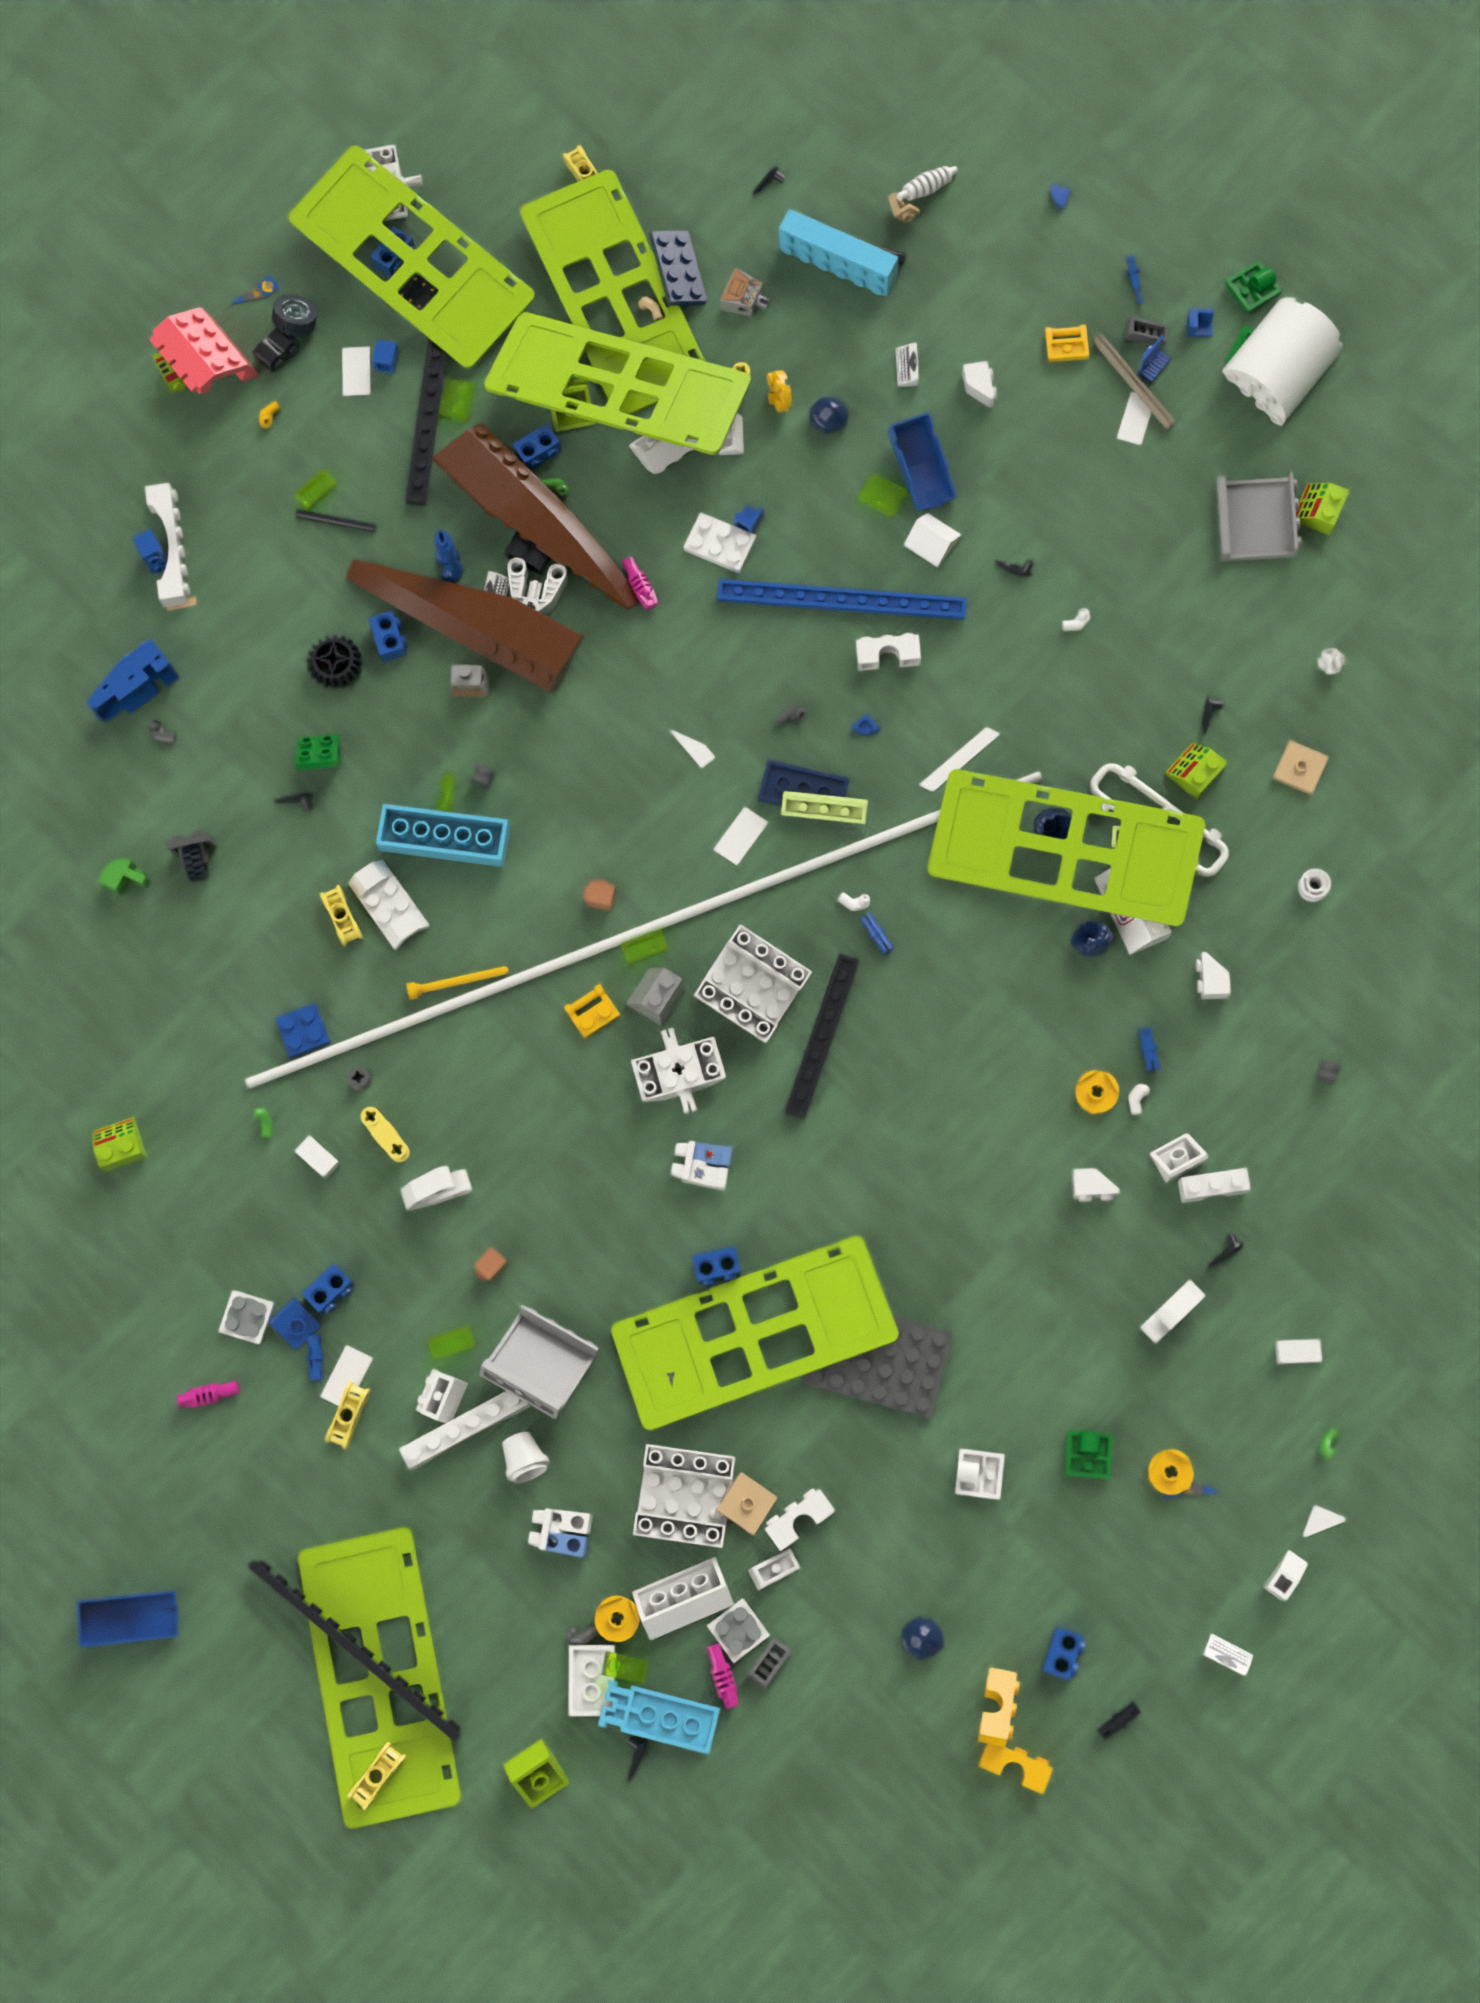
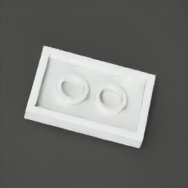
[683,512,757,574]
[569,1645,615,1716]

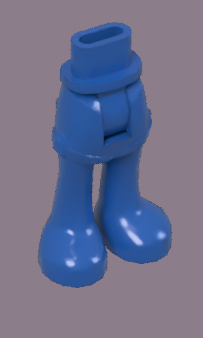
[434,530,464,583]

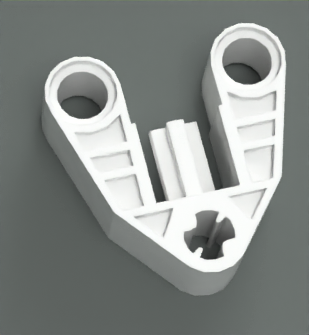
[508,558,568,615]
[400,1166,472,1211]
[1140,1280,1206,1344]

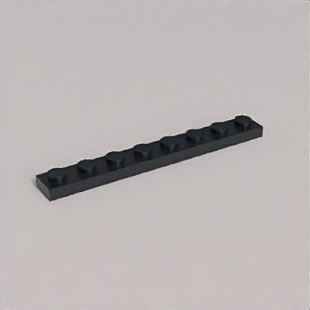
[784,953,860,1121]

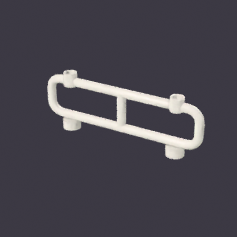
[1090,763,1229,877]

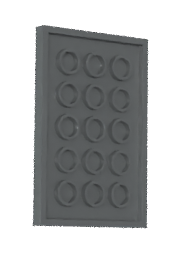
[802,1316,953,1419]

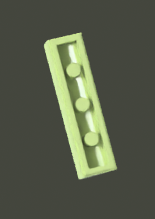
[781,791,868,824]

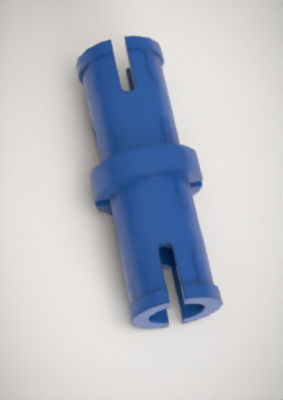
[860,913,895,955]
[1138,1026,1161,1072]
[306,1335,324,1381]

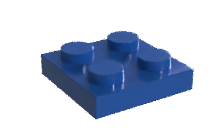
[275,1003,331,1059]

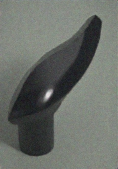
[752,166,786,195]
[995,559,1034,577]
[1202,696,1223,734]
[274,793,314,811]
[1207,1233,1244,1268]
[627,1736,647,1782]

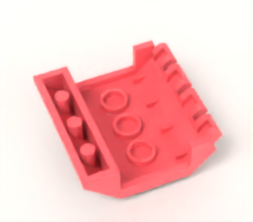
[149,307,259,394]

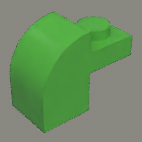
[97,858,151,895]

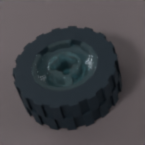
[271,294,318,337]

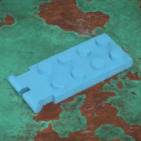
[598,1680,720,1754]

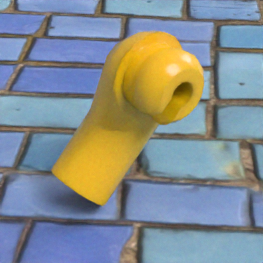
[259,401,281,428]

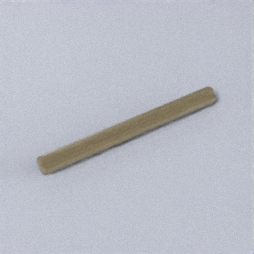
[1093,334,1176,429]

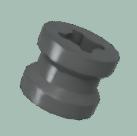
[470,764,495,789]
[1315,1060,1341,1084]
[347,1067,371,1091]

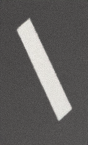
[919,727,1000,792]

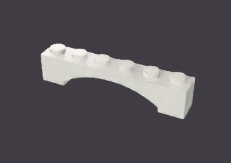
[145,483,190,607]
[399,1391,531,1470]

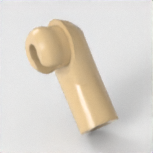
[638,297,664,322]

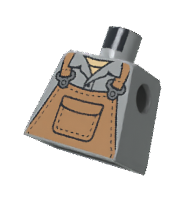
[720,268,771,316]
[450,665,490,697]

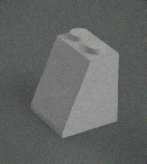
[626,968,685,1026]

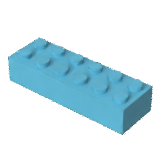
[779,209,899,297]
[376,804,511,867]

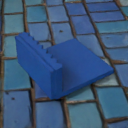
[1139,335,1171,383]
[269,1297,322,1350]

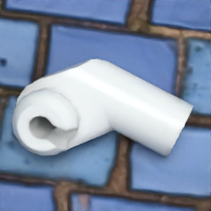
[1062,608,1090,631]
[837,892,870,911]
[1128,1084,1150,1115]

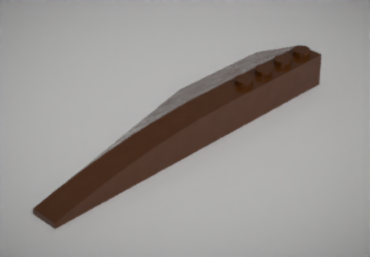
[432,423,640,610]
[345,559,584,692]

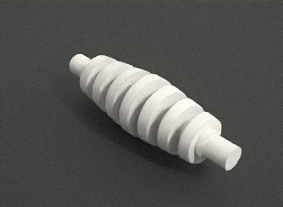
[897,166,958,201]

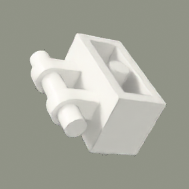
[416,1369,468,1423]

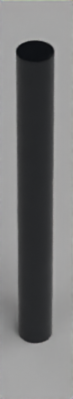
[295,509,376,532]

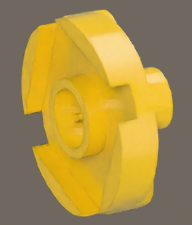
[767,370,792,413]
[1075,1070,1119,1114]
[1148,1449,1194,1495]
[594,1595,640,1643]

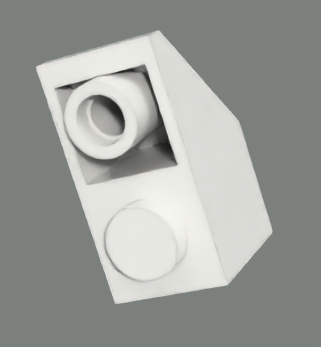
[962,361,997,408]
[1196,952,1231,999]
[1072,1168,1120,1202]
[1263,1550,1308,1601]

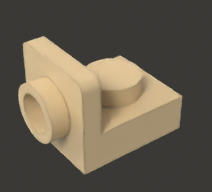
[888,192,920,223]

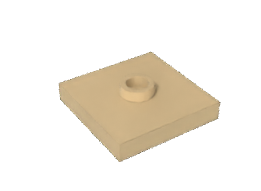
[1272,740,1329,795]
[716,1472,778,1536]

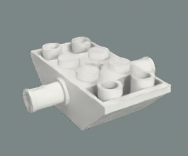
[364,144,423,221]
[631,1028,726,1114]

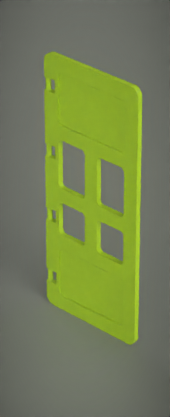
[288,145,535,369]
[520,170,705,415]
[484,312,751,455]
[928,769,1205,926]
[611,1236,899,1431]
[298,1527,462,1829]

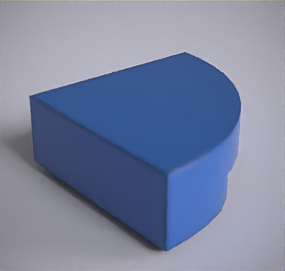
[1051,183,1071,210]
[851,713,881,736]

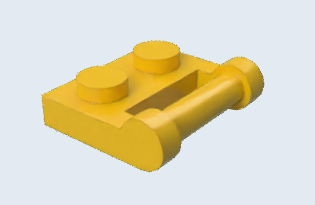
[1045,324,1089,362]
[564,984,621,1039]

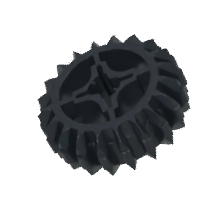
[306,634,363,690]

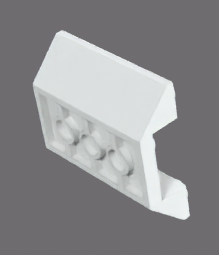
[693,924,812,1043]
[633,1444,735,1548]

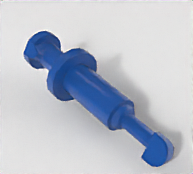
[1125,256,1143,303]

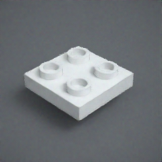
[955,1449,1005,1500]

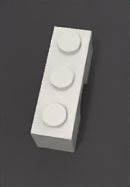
[856,633,921,671]
[1178,1168,1251,1203]
[765,1488,835,1551]

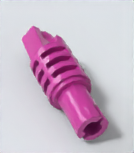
[622,557,658,610]
[177,1380,240,1408]
[706,1643,739,1709]

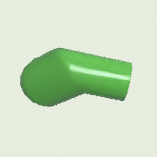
[541,478,570,496]
[254,1108,272,1139]
[1319,1427,1340,1460]

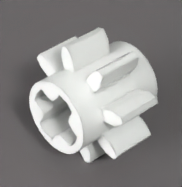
[1318,648,1346,674]

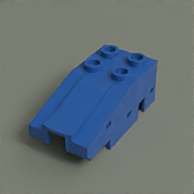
[887,412,957,512]
[87,639,180,722]
[77,1591,179,1648]

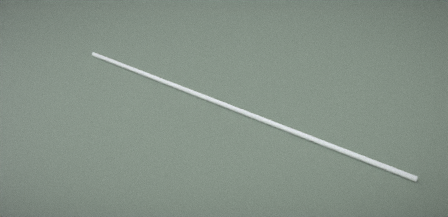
[245,771,1043,1089]

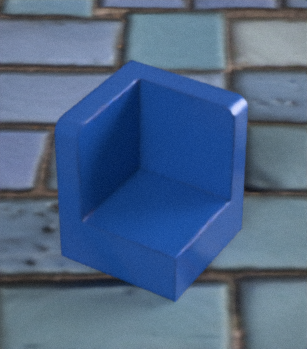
[1187,308,1214,337]
[372,340,399,374]
[733,506,764,534]

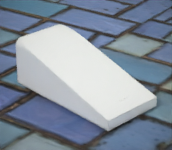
[295,1135,341,1179]
[1275,1339,1322,1365]
[748,1548,800,1591]

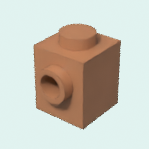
[583,879,617,911]
[473,1247,509,1283]

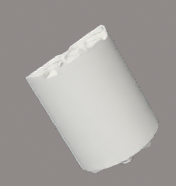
[1222,297,1343,426]

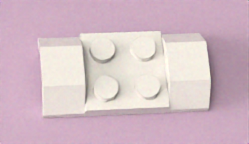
[348,860,430,951]

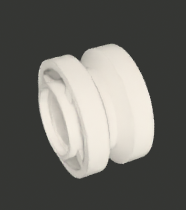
[1298,869,1331,902]

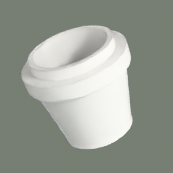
[502,1432,550,1483]

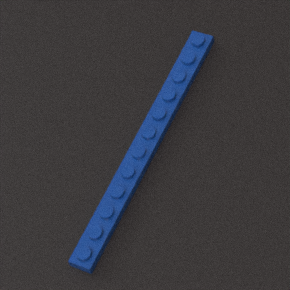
[717,579,967,620]

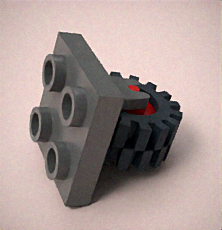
[165,830,217,883]

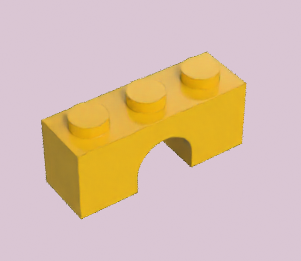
[977,1668,1020,1747]
[977,1742,1053,1794]

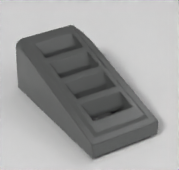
[1124,316,1169,345]
[746,1638,792,1691]

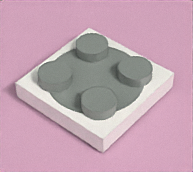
[218,1290,275,1345]
[707,1598,770,1663]

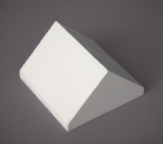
[904,513,961,568]
[1150,1133,1208,1183]

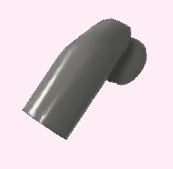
[775,706,807,726]
[149,719,176,744]
[565,1623,599,1644]

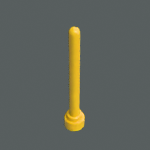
[406,966,509,1000]

